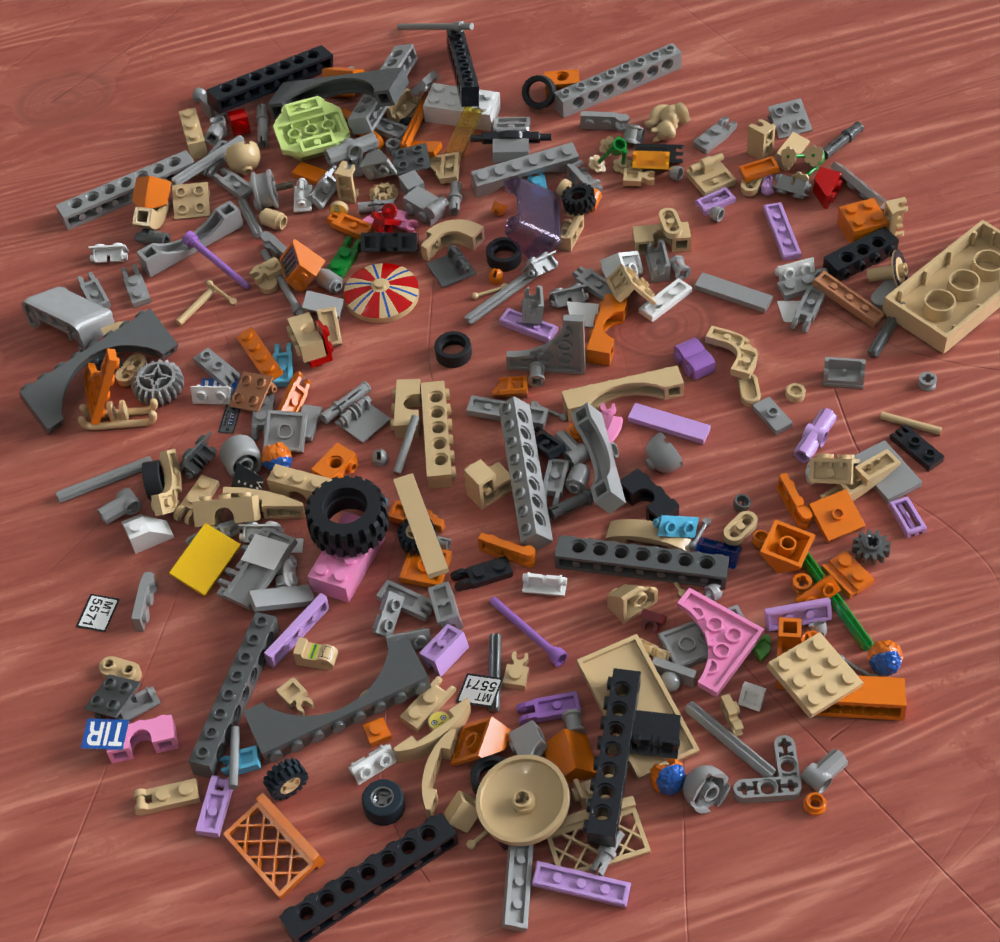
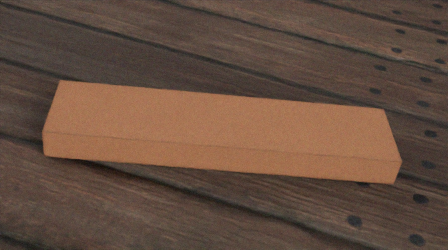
[811,271,886,329]

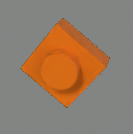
[362,717,392,748]

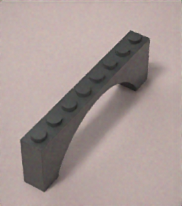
[267,67,409,119]
[20,308,178,434]
[243,636,431,764]

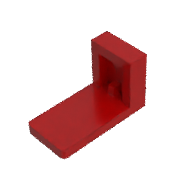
[228,108,251,137]
[308,320,334,368]

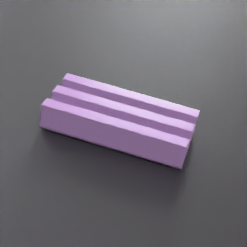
[695,187,736,216]
[888,496,927,538]

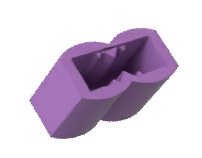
[673,337,715,380]

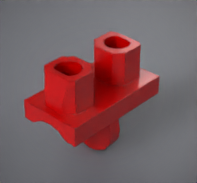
[370,203,402,233]

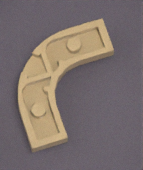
[705,326,758,380]
[151,449,182,516]

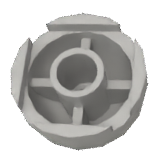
[645,432,684,473]
[683,765,730,814]

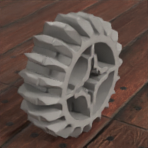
[131,359,184,406]

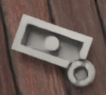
[403,186,449,226]

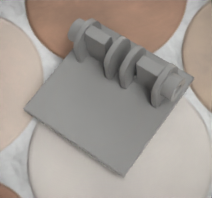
[767,98,812,139]
[335,395,391,443]

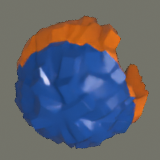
[261,442,293,471]
[867,640,903,676]
[650,758,686,796]

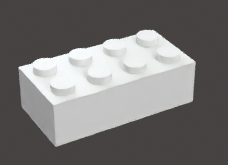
[423,83,501,131]

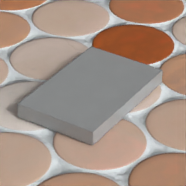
[853,440,923,504]

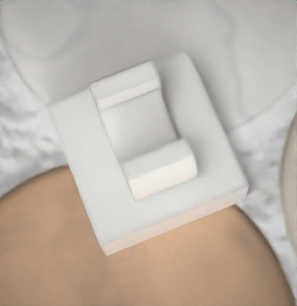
[738,681,767,712]

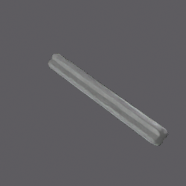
[171,135,245,185]
[464,271,535,325]
[56,456,152,503]
[685,701,776,778]

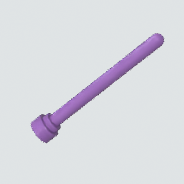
[182,231,250,289]
[490,597,568,667]

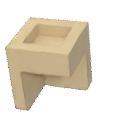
[444,790,478,832]

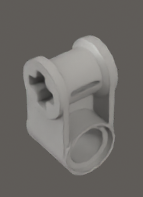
[623,123,645,144]

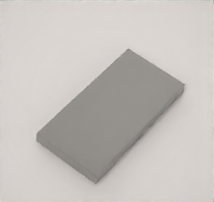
[658,604,745,668]

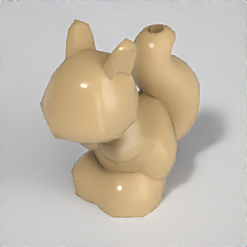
[644,102,690,143]

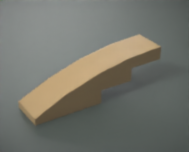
[819,449,901,501]
[222,487,306,519]

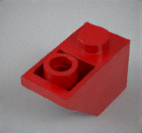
[813,167,843,209]

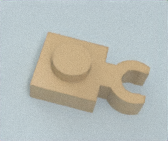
[623,168,655,186]
[250,257,283,285]
[639,637,671,661]
[503,651,529,690]
[276,677,314,716]
[720,694,744,737]

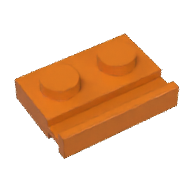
[821,551,875,599]

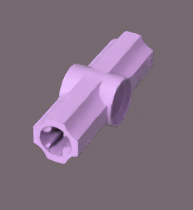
[793,408,837,463]

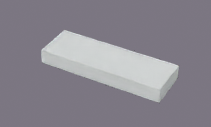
[639,278,692,322]

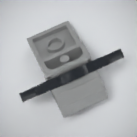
[471,117,551,164]

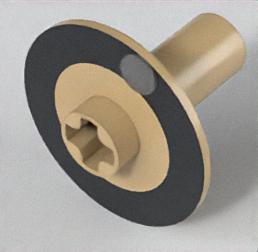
[867,249,908,287]

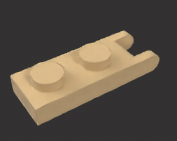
[400,676,456,733]

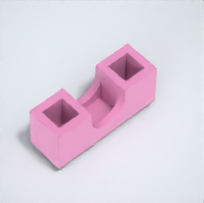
[106,715,179,764]

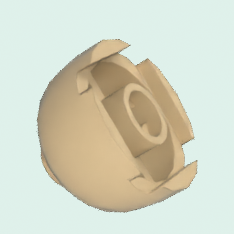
[224,141,261,175]

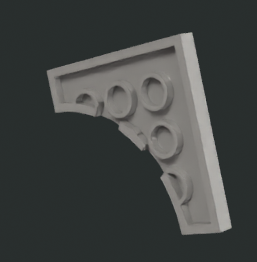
[506,315,586,375]

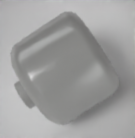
[219,434,262,477]

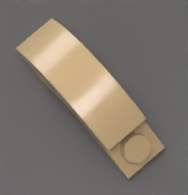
[132,202,170,230]
[421,219,485,261]

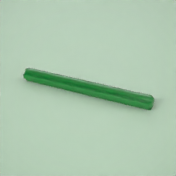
[803,552,874,651]

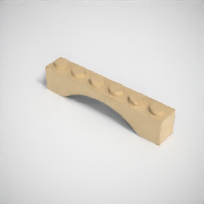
[562,366,684,422]

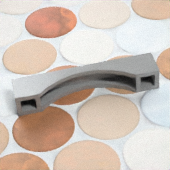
[471,142,579,198]
[137,201,244,277]
[572,402,626,514]

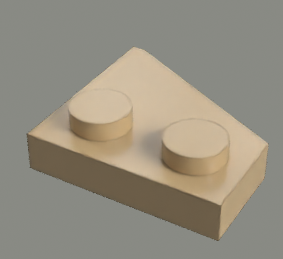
[429,152,461,184]

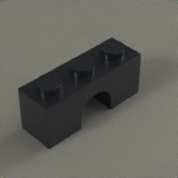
[361,233,419,252]
[620,468,679,521]

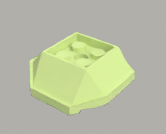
[273,96,351,162]

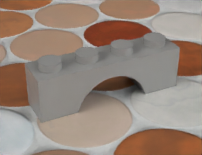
[509,720,573,807]

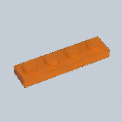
[236,326,284,381]

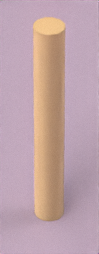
[176,287,216,326]
[880,411,942,435]

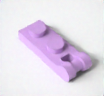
[195,775,234,838]

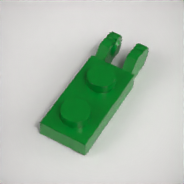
[326,236,361,279]

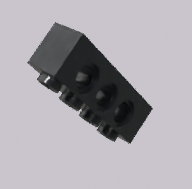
[823,227,899,282]

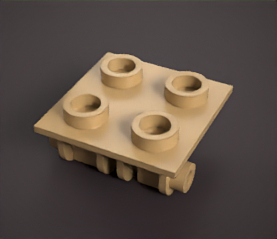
[172,182,210,220]

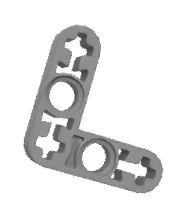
[733,735,802,803]

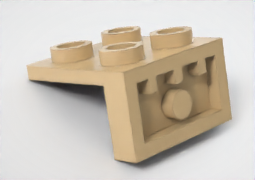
[605,264,656,306]
[809,454,860,484]

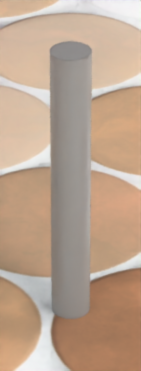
[393,415,419,474]
[229,726,240,790]

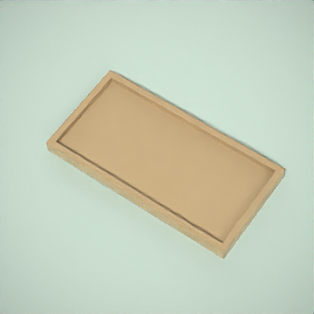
[576,634,700,781]

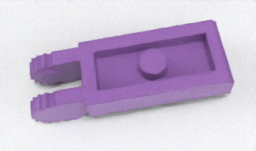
[516,691,582,726]

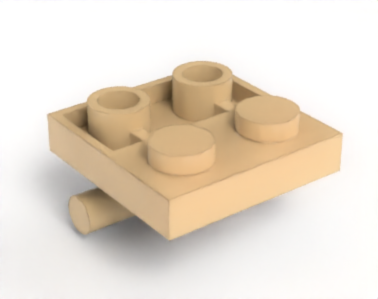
[686,153,736,196]

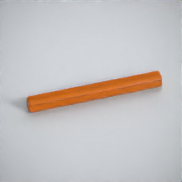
[400,92,428,149]

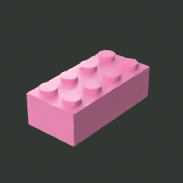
[308,511,385,603]

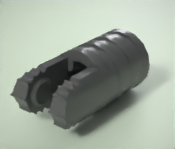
[134,229,171,245]

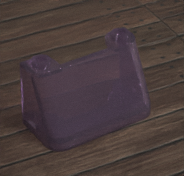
[505,176,561,259]

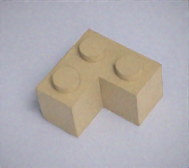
[464,459,512,510]

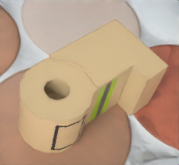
[293,637,338,670]

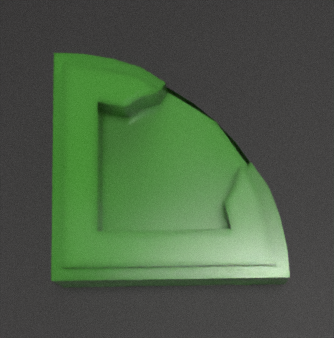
[752,634,771,663]

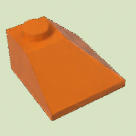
[450,716,511,766]

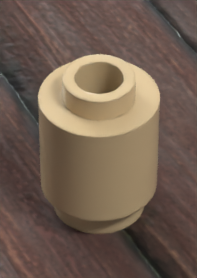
[259,208,287,230]

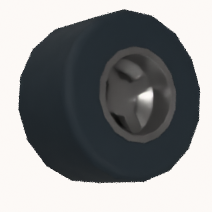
[362,779,405,826]

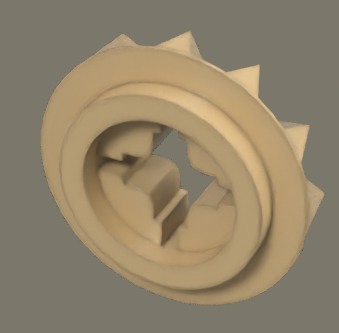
[369,182,398,201]

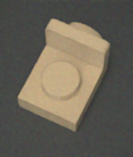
[570,778,608,809]

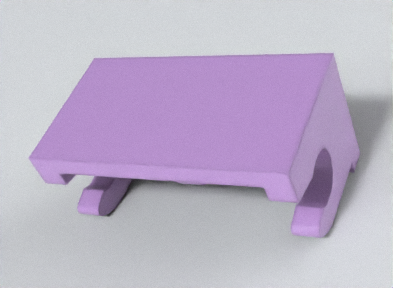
[419,624,469,677]

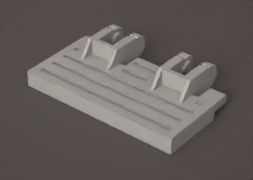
[216,527,298,611]

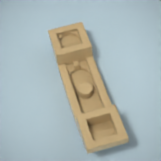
[606,519,693,551]
[393,698,471,763]
[422,729,458,818]

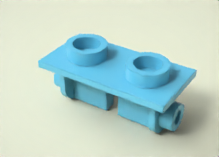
[653,515,699,538]

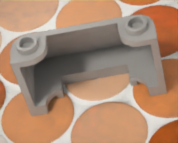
[21,286,115,351]

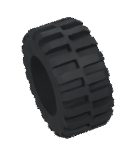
[305,475,389,558]

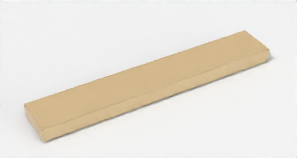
[393,473,449,579]

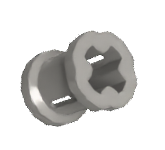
[669,255,691,280]
[527,361,546,387]
[561,709,586,734]

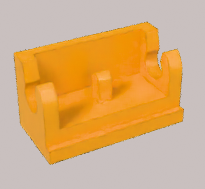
[632,151,670,170]

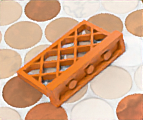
[223,792,326,899]

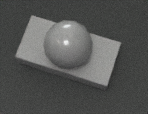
[652,657,696,693]

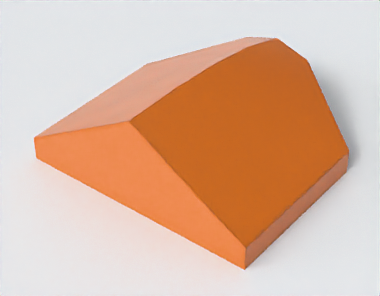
[132,176,171,209]
[491,375,528,398]

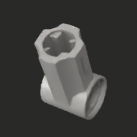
[204,116,228,145]
[555,430,591,468]
[97,488,142,525]
[801,749,848,794]

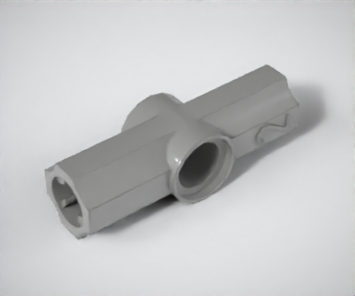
[324,132,379,165]

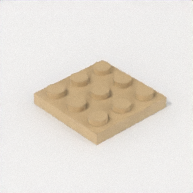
[767,632,864,719]

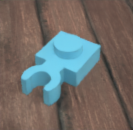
[220,745,261,775]

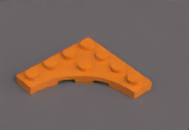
[83,348,120,425]

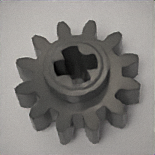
[852,529,891,566]

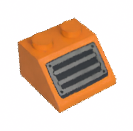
[279,239,326,293]

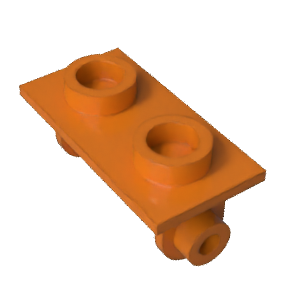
[794,574,841,603]

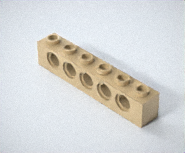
[421,381,456,489]

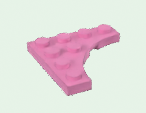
[677,588,765,697]

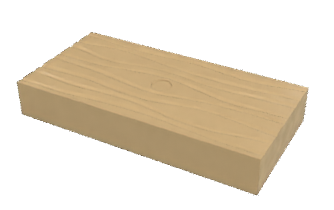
[882,220,1000,354]

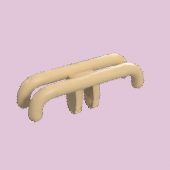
[78,398,158,430]

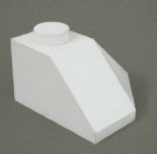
[600,251,643,278]
[121,514,174,554]

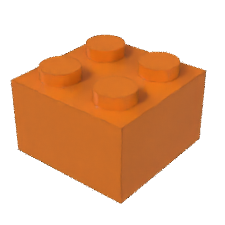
[837,198,889,244]

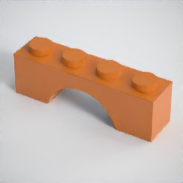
[585,293,628,366]

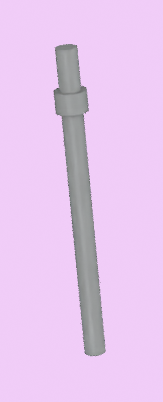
[397,21,474,32]
[261,249,302,316]

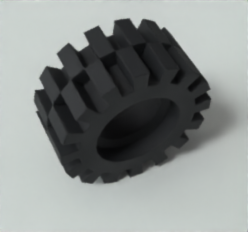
[561,182,596,216]

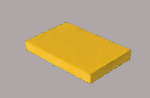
[169,523,241,597]

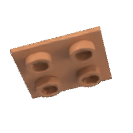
[229,371,277,412]

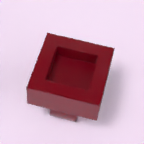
[640,608,667,634]

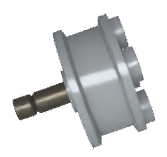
[248,169,294,211]

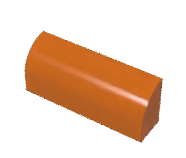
[815,676,907,721]

